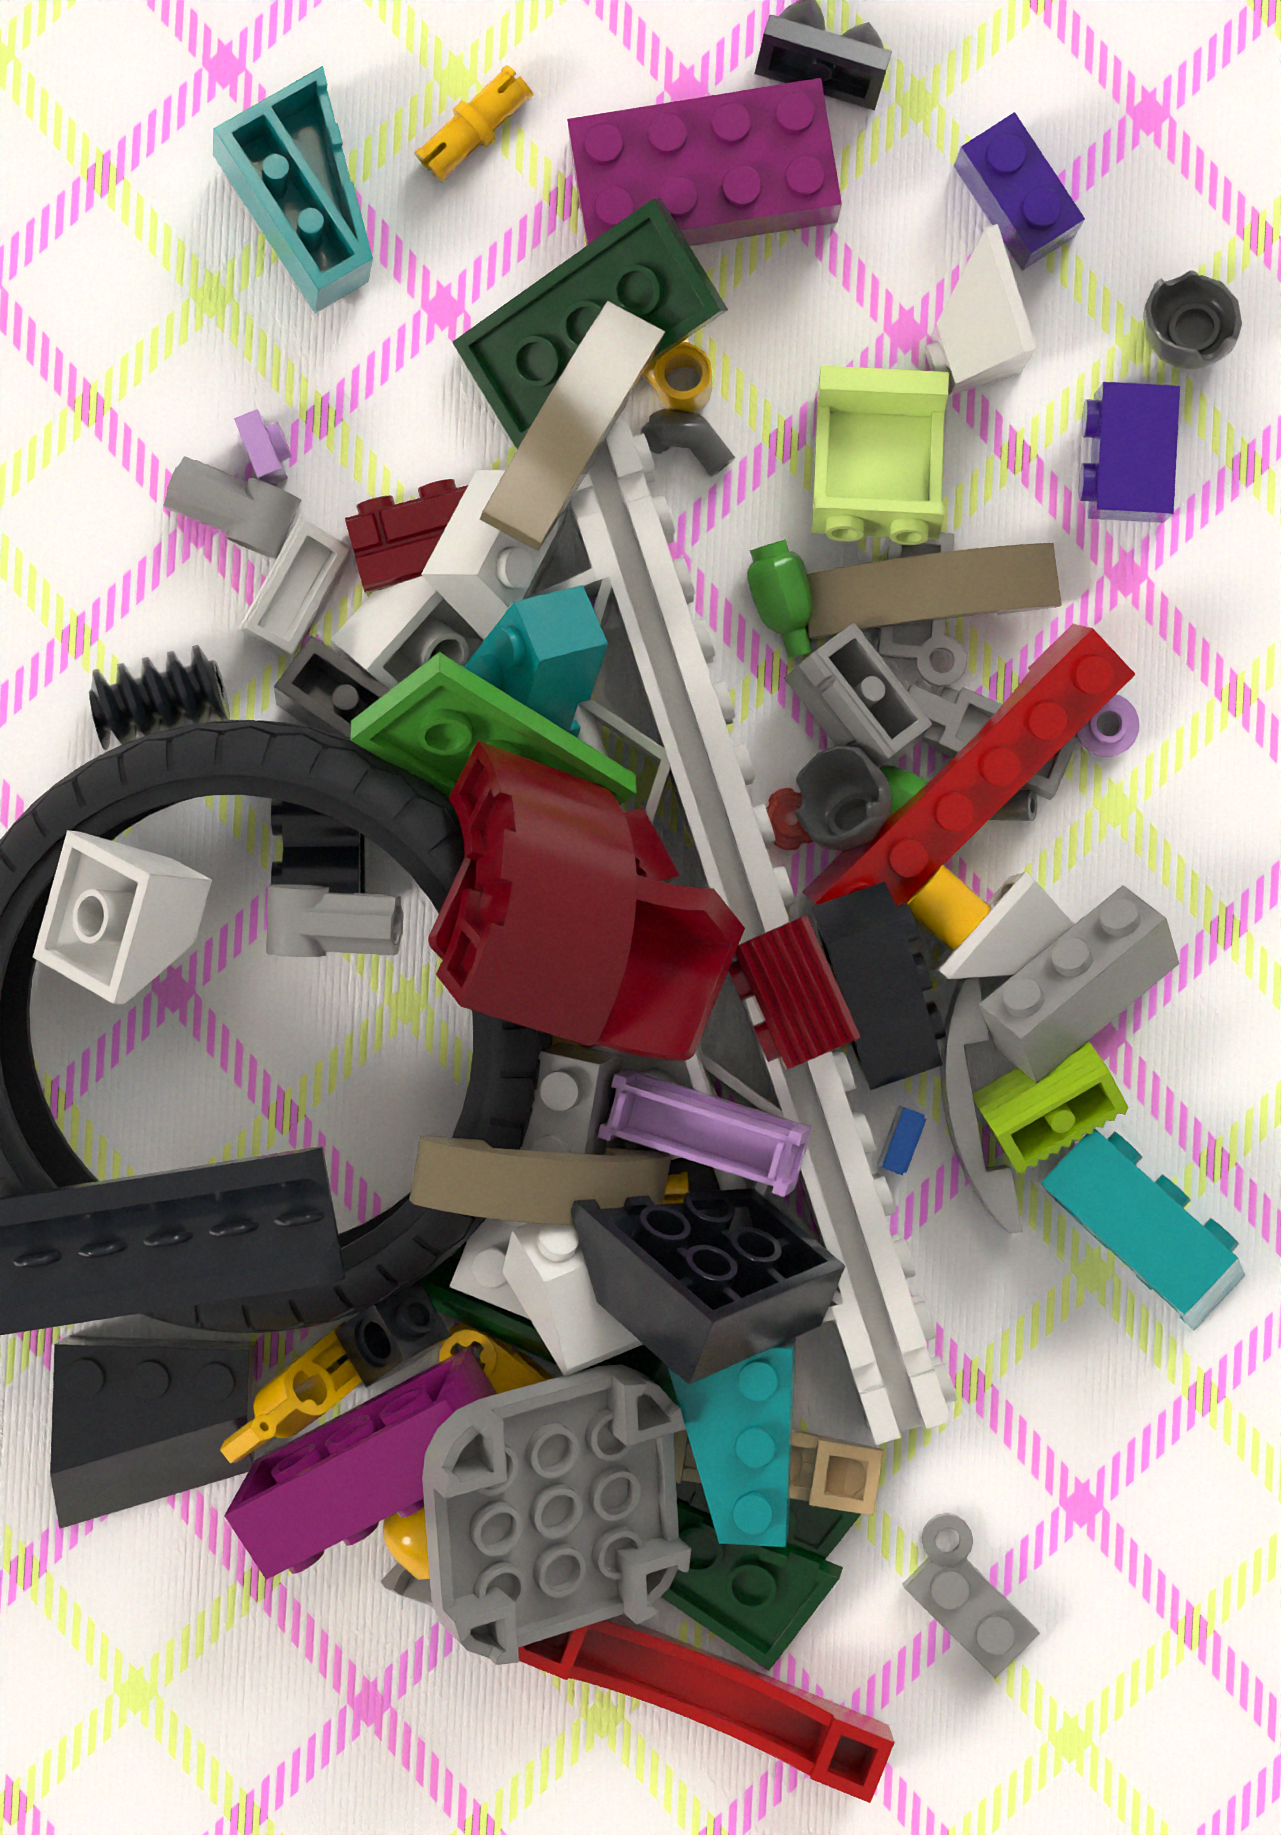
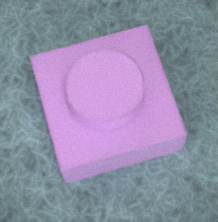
[234,409,292,485]

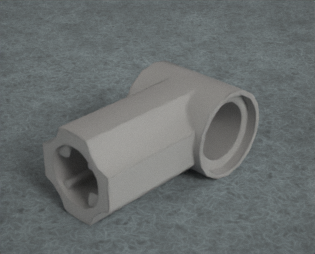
[163,456,302,559]
[266,884,404,957]

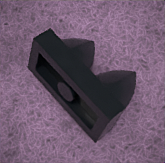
[754,0,892,111]

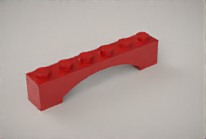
[802,624,1136,905]
[518,1616,895,1803]

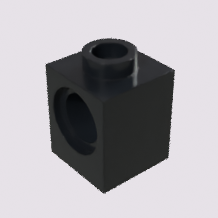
[334,1281,451,1388]

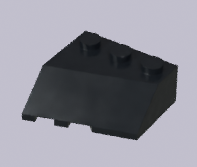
[571,1188,845,1385]
[50,1336,258,1529]

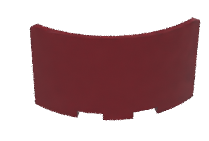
[436,741,637,1046]
[428,857,745,1061]

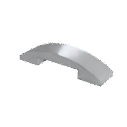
[940,977,1023,1234]

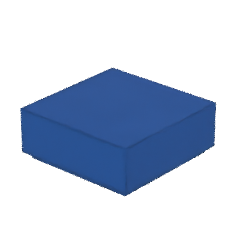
[877,1105,927,1176]

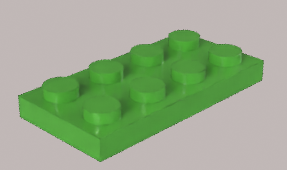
[350,652,636,805]

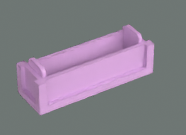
[597,1069,812,1197]

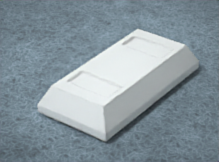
[238,517,352,659]

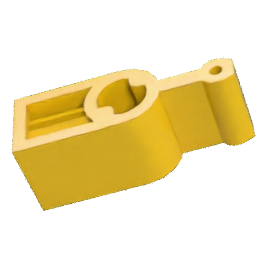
[220,1321,362,1463]

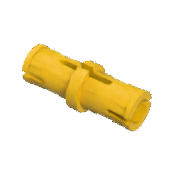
[414,65,534,183]

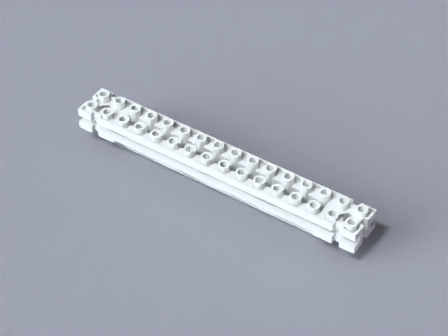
[529,420,957,1445]

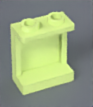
[811,365,949,545]

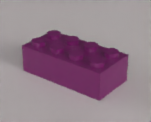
[567,78,842,246]
[224,1348,498,1580]

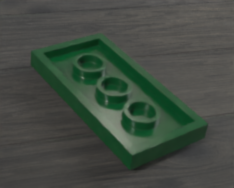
[452,199,728,449]

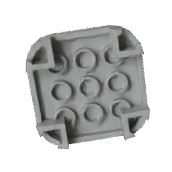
[422,1364,692,1665]

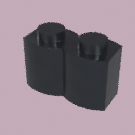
[271,798,366,894]

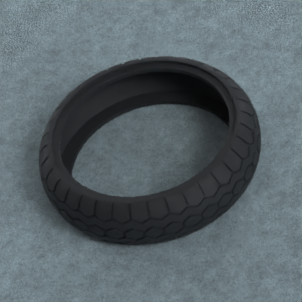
[0,720,552,1333]

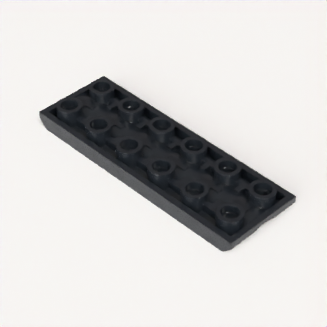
[0,1146,346,1335]

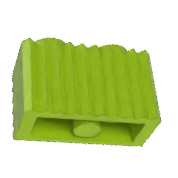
[972,1041,1129,1173]

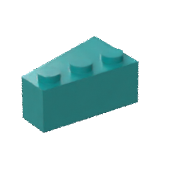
[212,66,373,313]
[464,585,608,738]
[1040,1128,1246,1331]
[668,1338,796,1547]

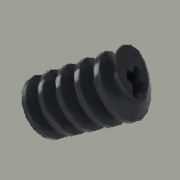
[89,645,230,751]

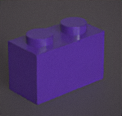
[954,112,1085,271]
[1078,382,1180,523]

